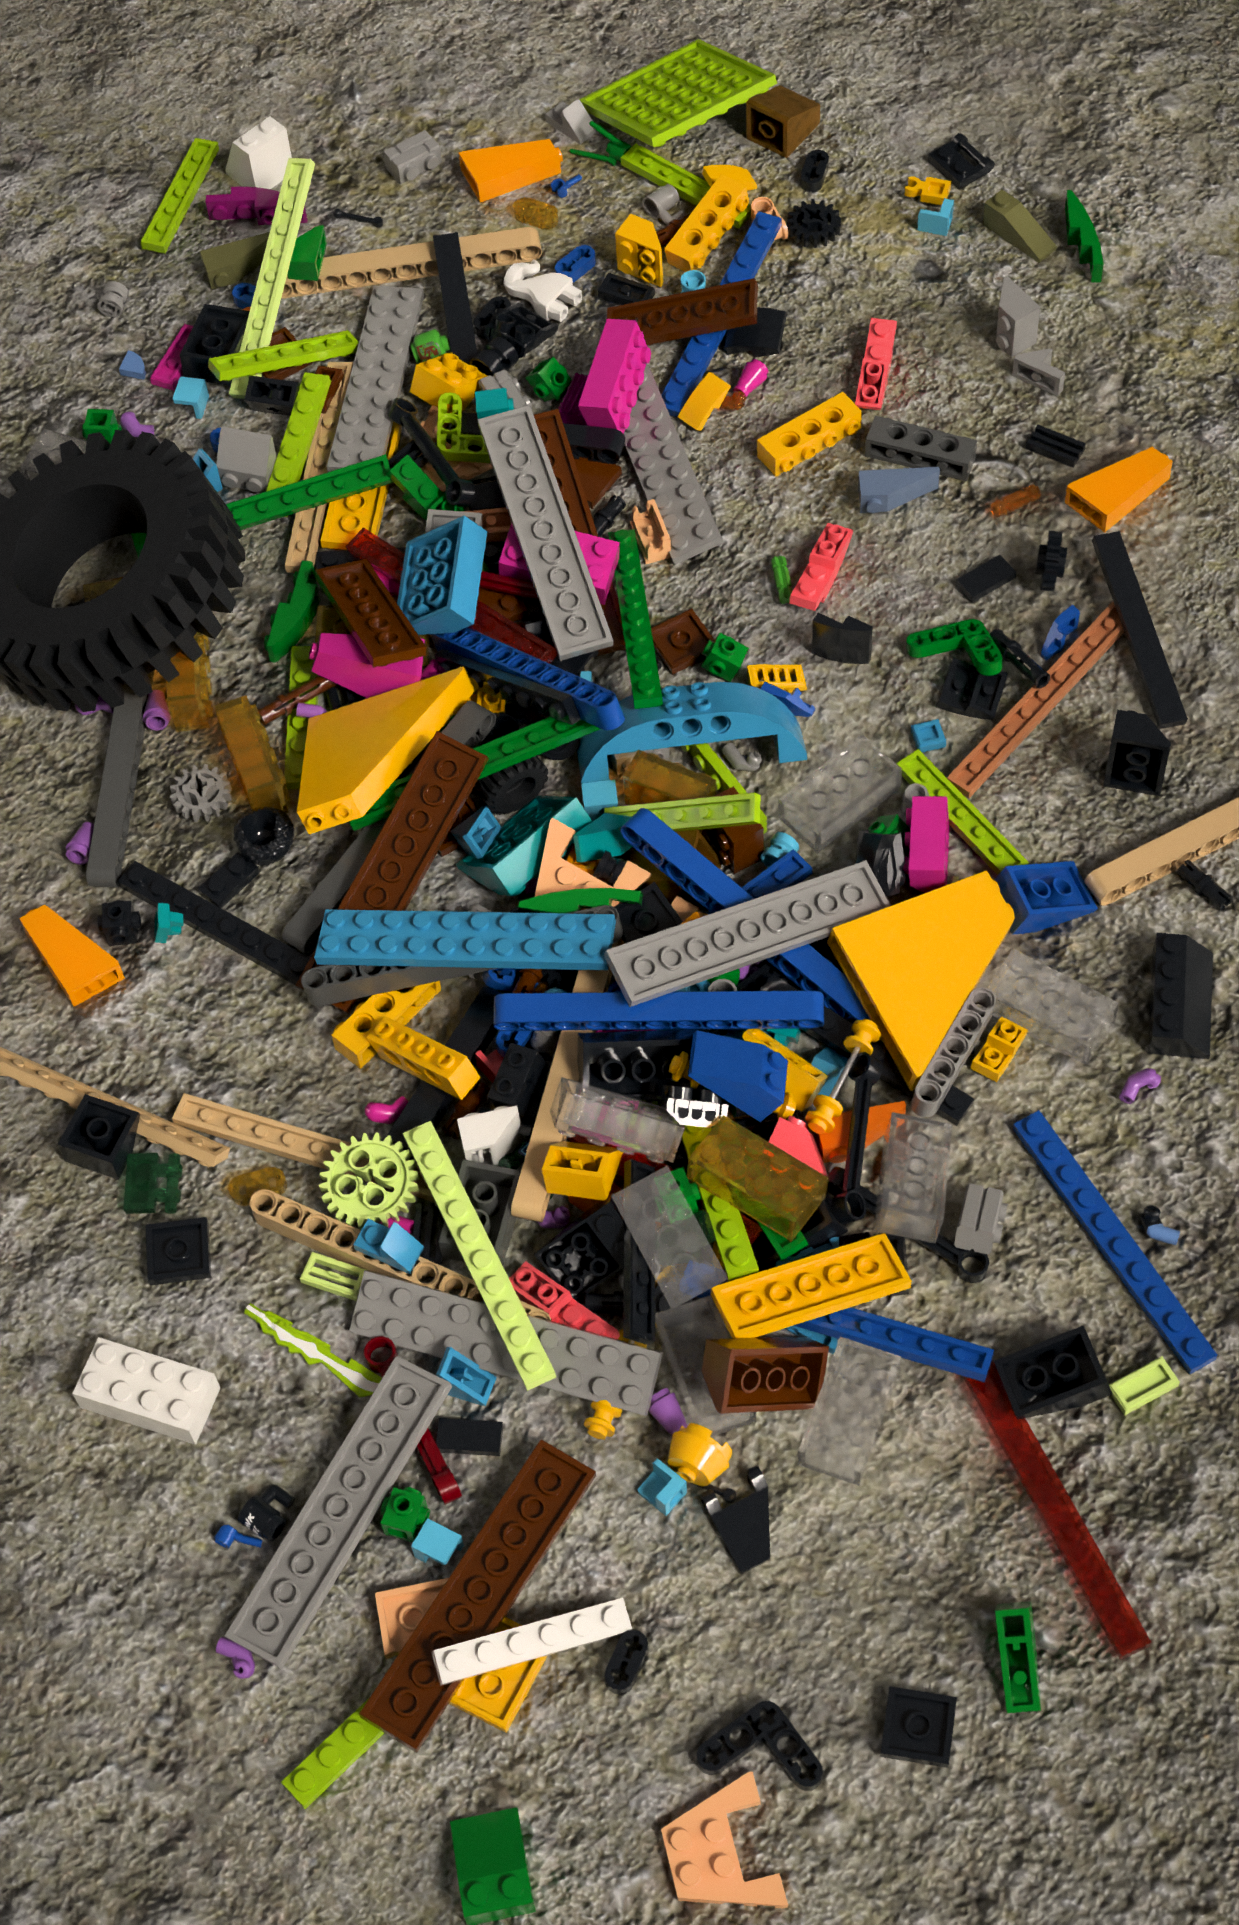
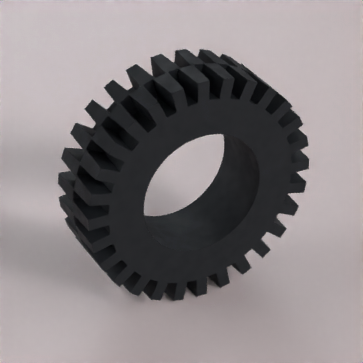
[0,430,245,712]

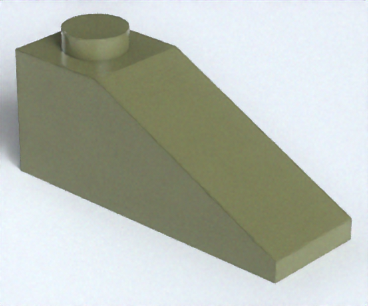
[983,190,1057,263]
[200,232,270,290]

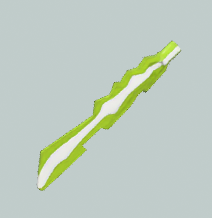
[244,1303,382,1398]

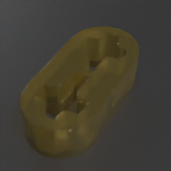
[513,197,559,230]
[228,1167,287,1206]

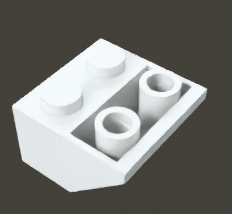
[457,1105,523,1167]

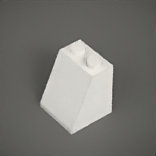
[225,116,292,189]

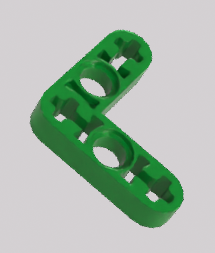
[906,619,1003,676]

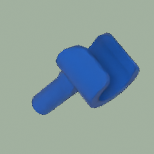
[551,174,582,198]
[215,1525,263,1549]

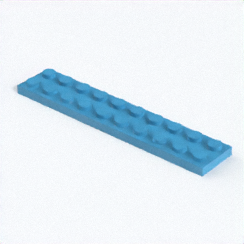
[314,909,616,970]

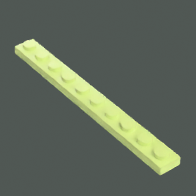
[229,158,315,399]
[403,1121,556,1391]

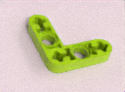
[436,392,491,463]

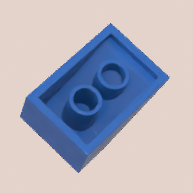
[994,861,1098,935]
[688,1030,788,1122]

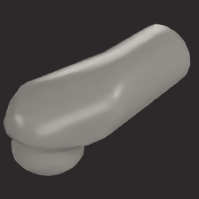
[722,743,762,772]

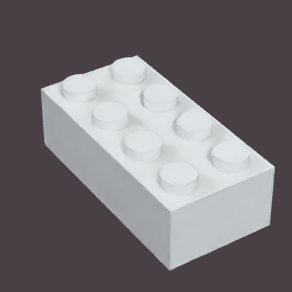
[72,1337,220,1445]

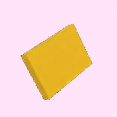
[449,1617,548,1733]

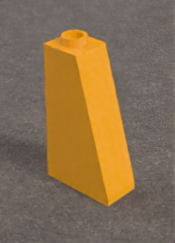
[459,139,563,203]
[1065,447,1173,532]
[19,904,125,1007]

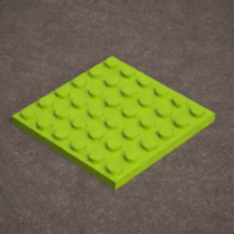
[579,39,777,147]

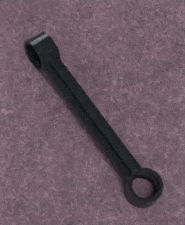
[387,398,475,507]
[831,1052,883,1224]
[823,1167,989,1283]

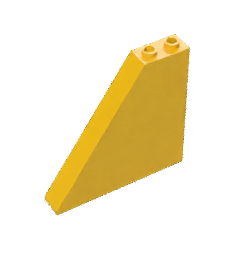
[297,666,474,834]
[827,870,1015,1091]

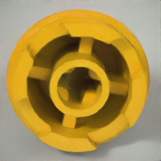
[667,1423,733,1486]

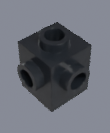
[97,900,141,946]

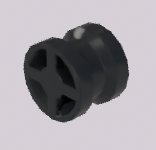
[593,850,626,886]

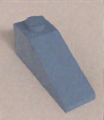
[858,467,940,513]

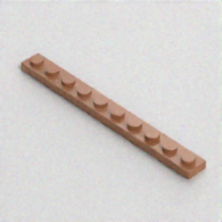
[947,602,1124,799]

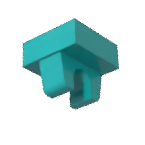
[154,903,184,943]
[766,1029,801,1047]

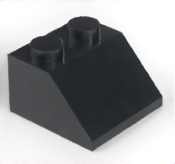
[58,1094,140,1180]

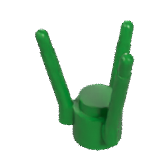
[569,121,632,166]

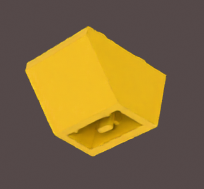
[615,214,663,287]
[410,352,487,413]
[541,1141,623,1201]

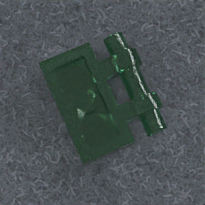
[123,1153,183,1214]

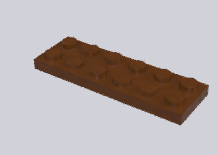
[607,278,758,345]
[315,559,426,667]

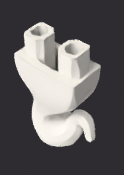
[504,259,582,322]

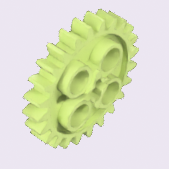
[319,1132,420,1230]

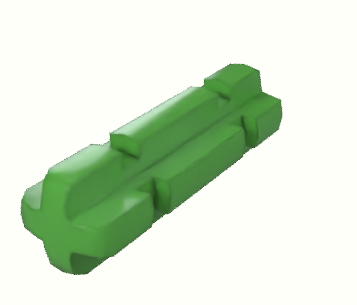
[771,555,793,604]

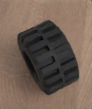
[473,755,548,815]

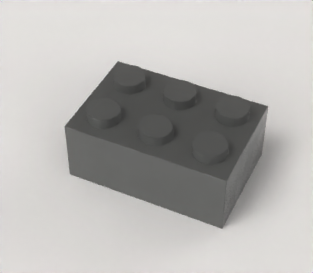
[439,1159,521,1266]

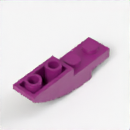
[205,187,308,225]

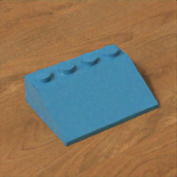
[397,515,487,635]

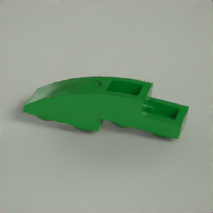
[387,454,466,521]
[264,561,321,663]

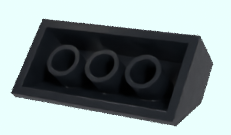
[1148,933,1213,1059]
[577,1029,704,1102]

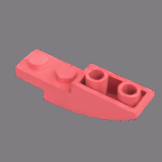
[855,318,897,410]
[789,523,853,611]
[509,1261,620,1340]

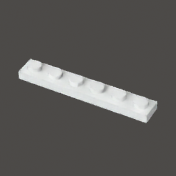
[431,1598,632,1686]

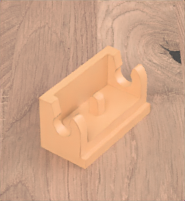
[630,499,671,564]

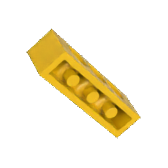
[664,174,749,272]
[757,392,862,477]
[331,981,441,1069]
[367,1016,481,1100]

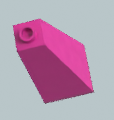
[308,633,425,698]

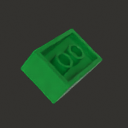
[450,1807,536,1925]

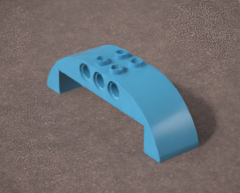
[577,682,807,785]

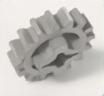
[170,764,232,822]

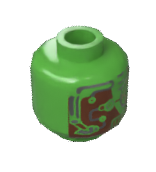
[411,329,451,364]

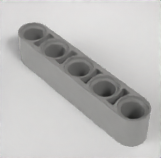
[911,987,996,1117]

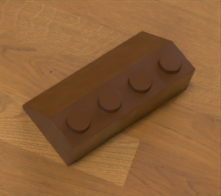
[701,1336,829,1414]

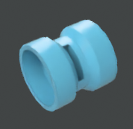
[680,270,706,293]
[760,832,799,867]

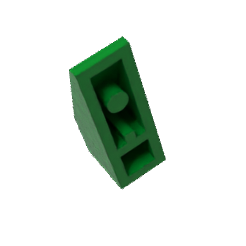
[995,1601,1041,1713]

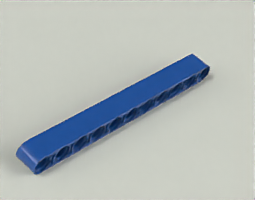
[429,627,625,730]
[620,808,870,1023]
[493,991,824,1031]

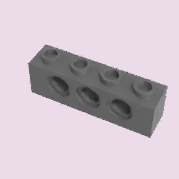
[865,416,977,481]

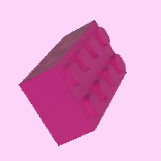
[578,319,651,434]
[499,523,620,605]

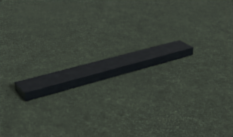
[1092,531,1188,729]

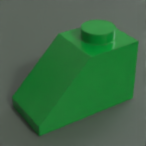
[287,225,327,281]

